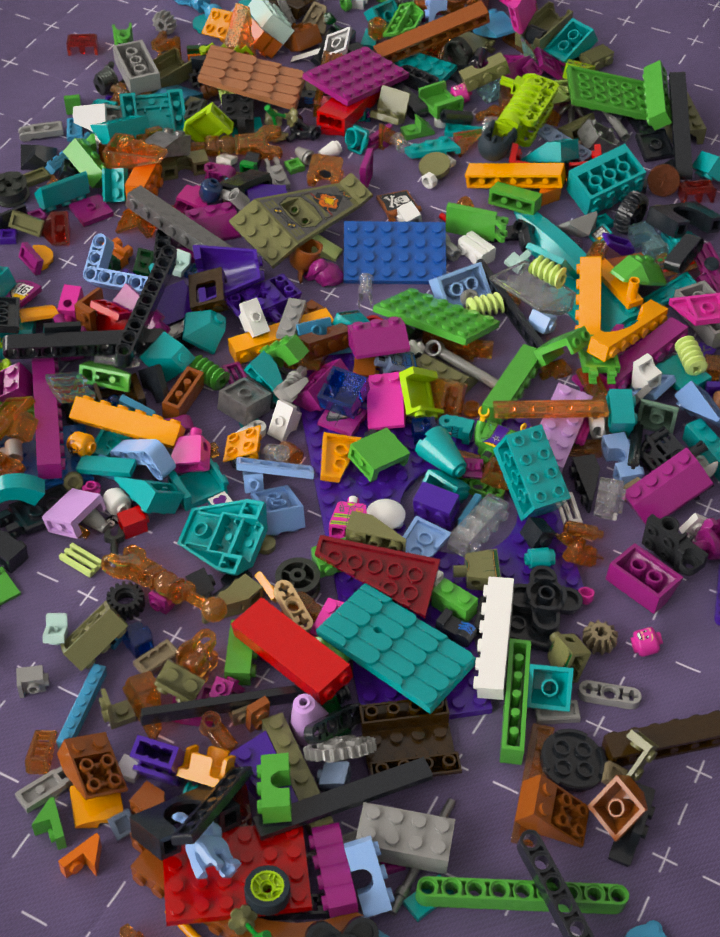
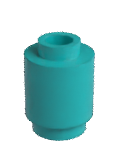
[524,547,555,569]

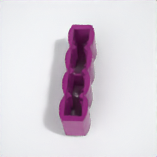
[308,822,358,918]

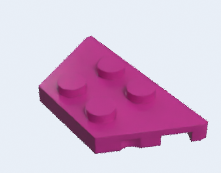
[668,293,720,326]

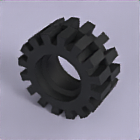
[106,581,145,621]

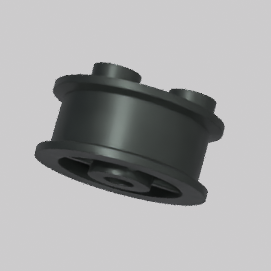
[0,171,30,208]
[275,557,320,605]

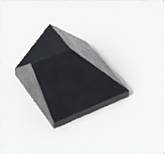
[21,144,57,170]

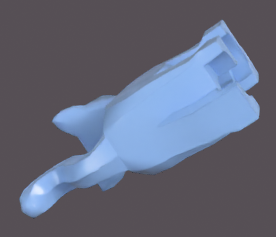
[172,812,241,879]

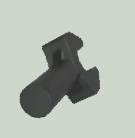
[104,527,125,561]

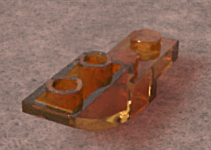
[422,331,494,362]

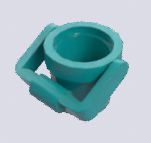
[345,125,370,155]

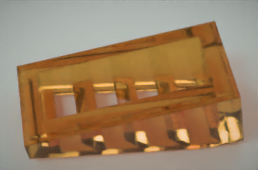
[24,730,57,774]

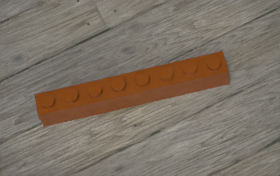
[373,1,490,63]

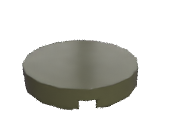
[419,152,451,179]

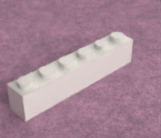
[473,577,514,700]

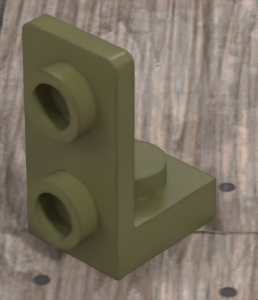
[98,688,137,729]
[626,729,659,781]

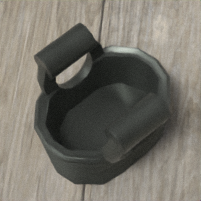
[441,36,473,65]
[93,61,126,95]

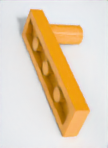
[602,257,643,309]

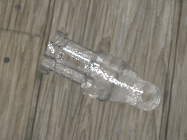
[358,273,374,309]
[258,444,290,461]

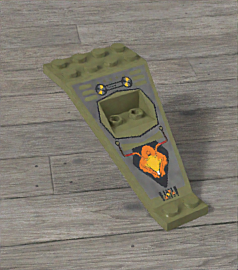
[229,173,373,269]

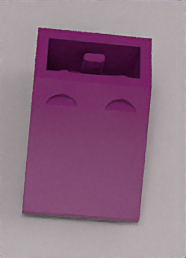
[0,362,33,402]

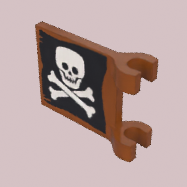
[376,190,422,222]

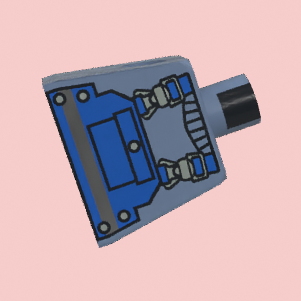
[374,352,417,374]

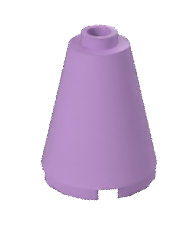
[289,694,330,746]

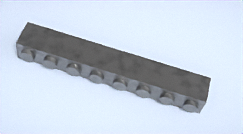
[125,185,232,252]

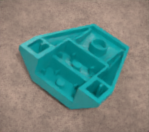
[177,499,268,576]

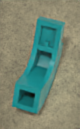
[0,473,45,506]

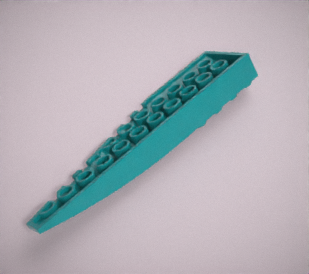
[514,211,640,332]

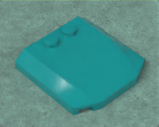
[119,88,186,140]

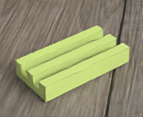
[59,543,104,578]

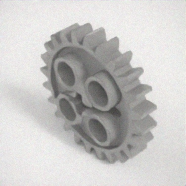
[303,735,377,763]

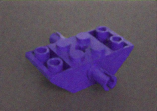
[226,273,302,324]

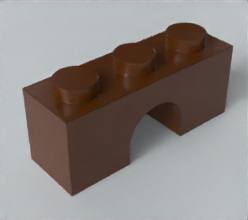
[298,323,350,360]

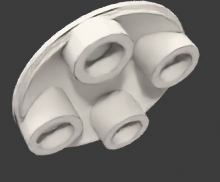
[366,499,405,529]

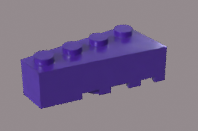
[229,730,298,803]

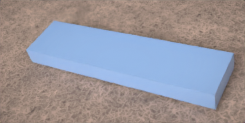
[236,457,314,479]

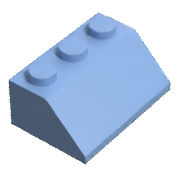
[428,262,492,306]

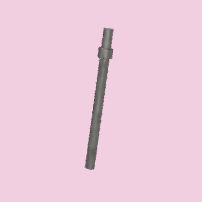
[388,798,456,916]

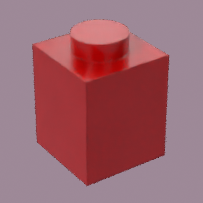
[117,505,150,539]

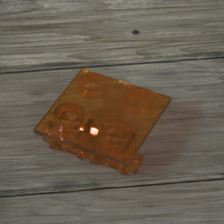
[555,532,604,567]

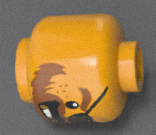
[66,431,96,457]

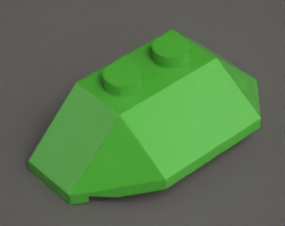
[383,1,425,39]
[610,254,667,286]

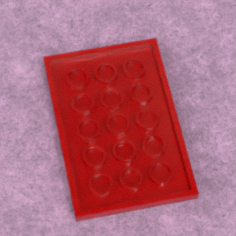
[163,826,312,926]

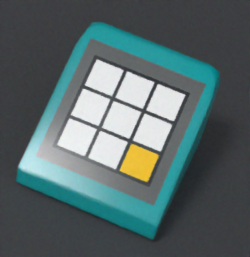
[588,223,612,246]

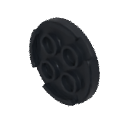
[540,729,606,792]

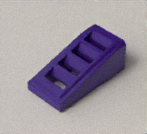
[602,232,635,256]

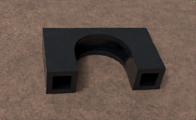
[645,201,720,238]
[129,785,241,861]

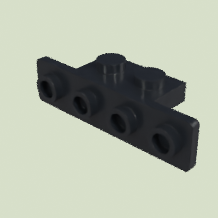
[608,782,656,867]

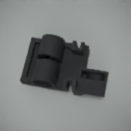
[222,94,255,138]
[641,514,708,576]

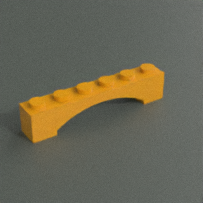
[587,299,668,362]

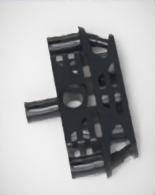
[640,426,714,500]

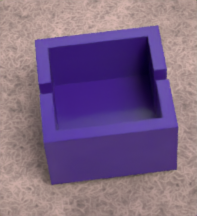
[413,481,460,532]

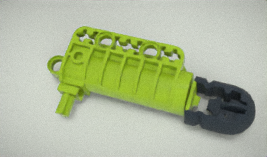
[478,73,559,161]

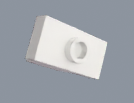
[239,298,270,338]
[631,353,662,390]
[267,399,302,442]

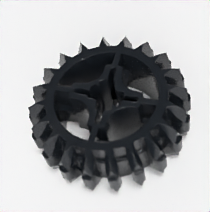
[613,190,649,235]

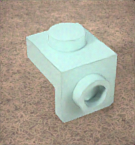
[172,249,191,277]
[504,250,532,273]
[43,613,68,645]

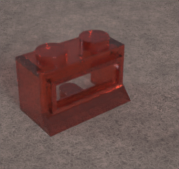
[66,33,99,56]
[677,179,717,203]

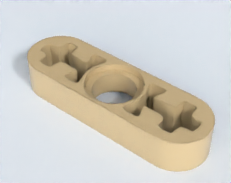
[273,580,313,633]

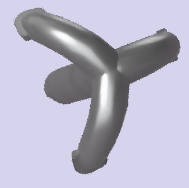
[557,101,584,123]

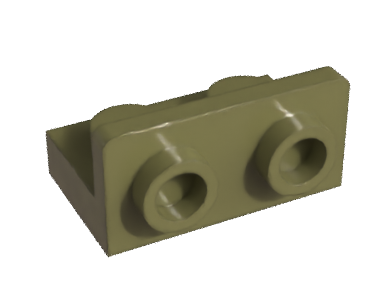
[154,659,206,703]

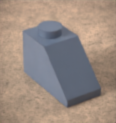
[316,761,352,791]

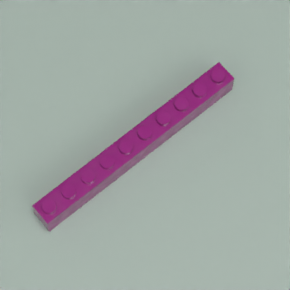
[32,357,66,479]

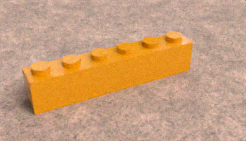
[465,163,566,188]
[575,257,602,335]
[228,308,334,364]
[69,395,186,449]

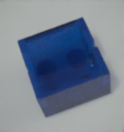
[317,366,370,419]

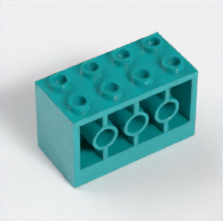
[566,144,646,215]
[493,424,571,522]

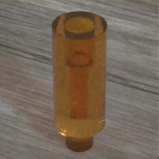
[563,520,604,540]

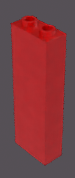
[317,91,381,133]
[231,597,353,705]

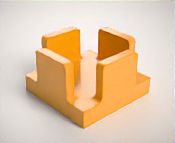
[176,744,236,787]

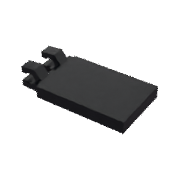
[0,484,68,539]

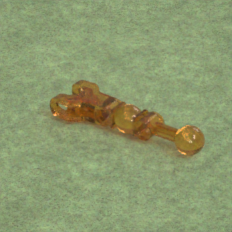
[190,125,283,160]
[101,544,228,623]

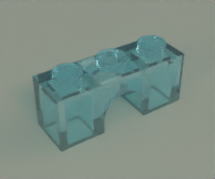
[628,221,670,263]

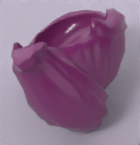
[303,258,344,287]

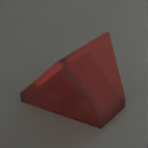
[42,211,71,246]

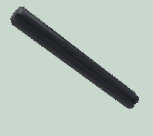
[627,421,644,469]

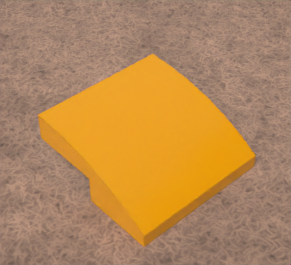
[19,304,59,323]
[69,785,123,828]

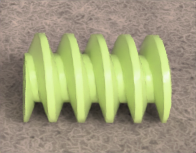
[528,255,567,289]
[466,292,505,316]
[675,336,708,375]

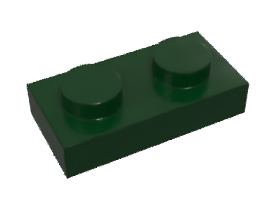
[133,247,154,277]

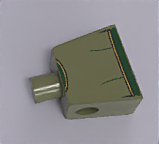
[453,549,501,591]
[547,632,591,683]

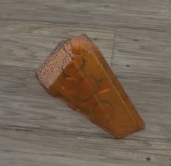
[224,2,257,57]
[102,133,168,169]

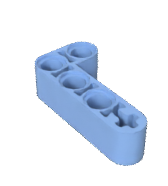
[110,439,176,481]

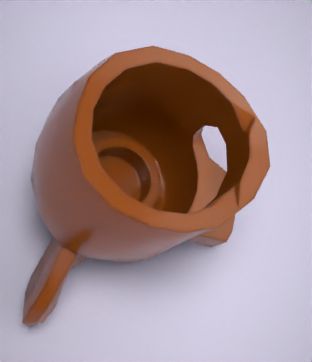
[289,239,323,284]

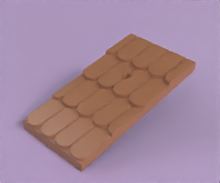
[198,45,305,110]

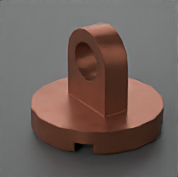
[647,164,680,197]

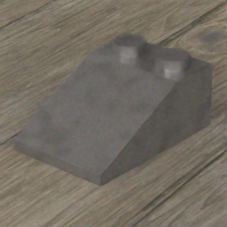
[132,128,191,158]

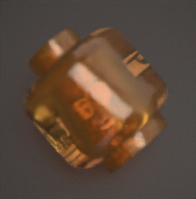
[368,17,387,40]

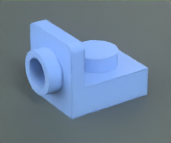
[242,471,264,493]

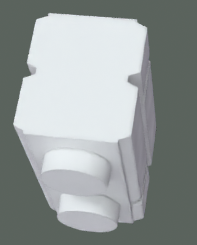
[458,231,496,264]

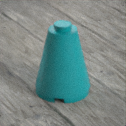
[415,426,467,478]

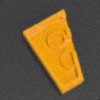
[320,432,361,483]

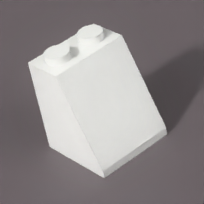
[73,104,122,131]

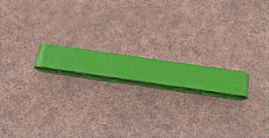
[415,876,629,914]

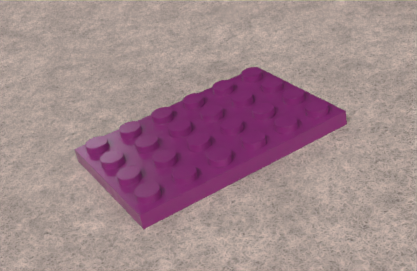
[302,46,409,106]

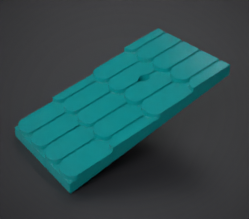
[316,583,476,714]

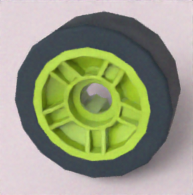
[244,865,291,916]

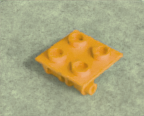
[201,8,237,43]
[223,425,262,462]

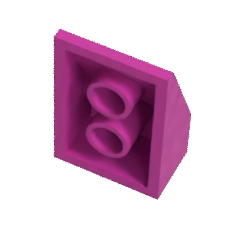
[367,372,407,431]

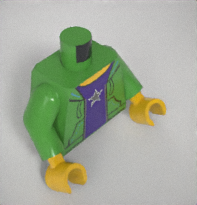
[474,406,527,464]

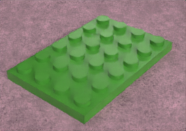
[566,65,648,120]
[373,288,500,346]

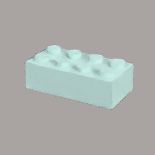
[246,0,294,45]

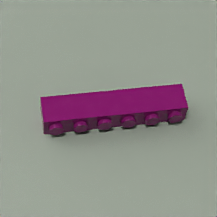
[599,317,688,391]

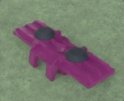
[694,242,720,293]

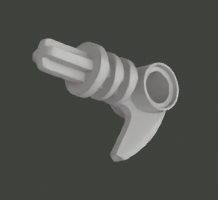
[273,365,309,403]

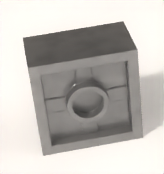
[577,118,620,154]
[217,377,272,426]

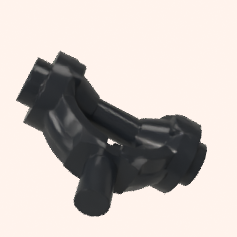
[287,114,321,143]

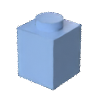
[528,308,557,334]

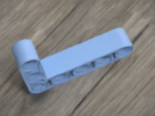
[83,234,148,294]

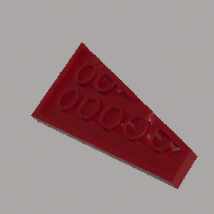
[315,535,440,619]

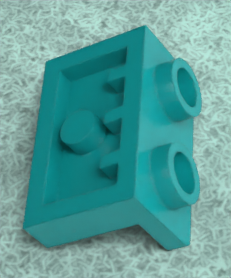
[102,168,128,203]

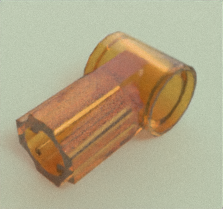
[199,711,238,752]

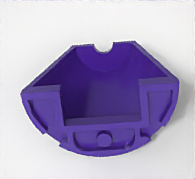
[192,245,265,302]

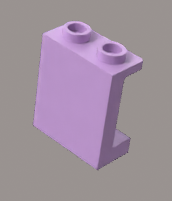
[42,488,107,539]

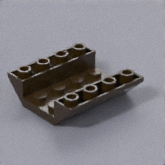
[359,698,462,777]

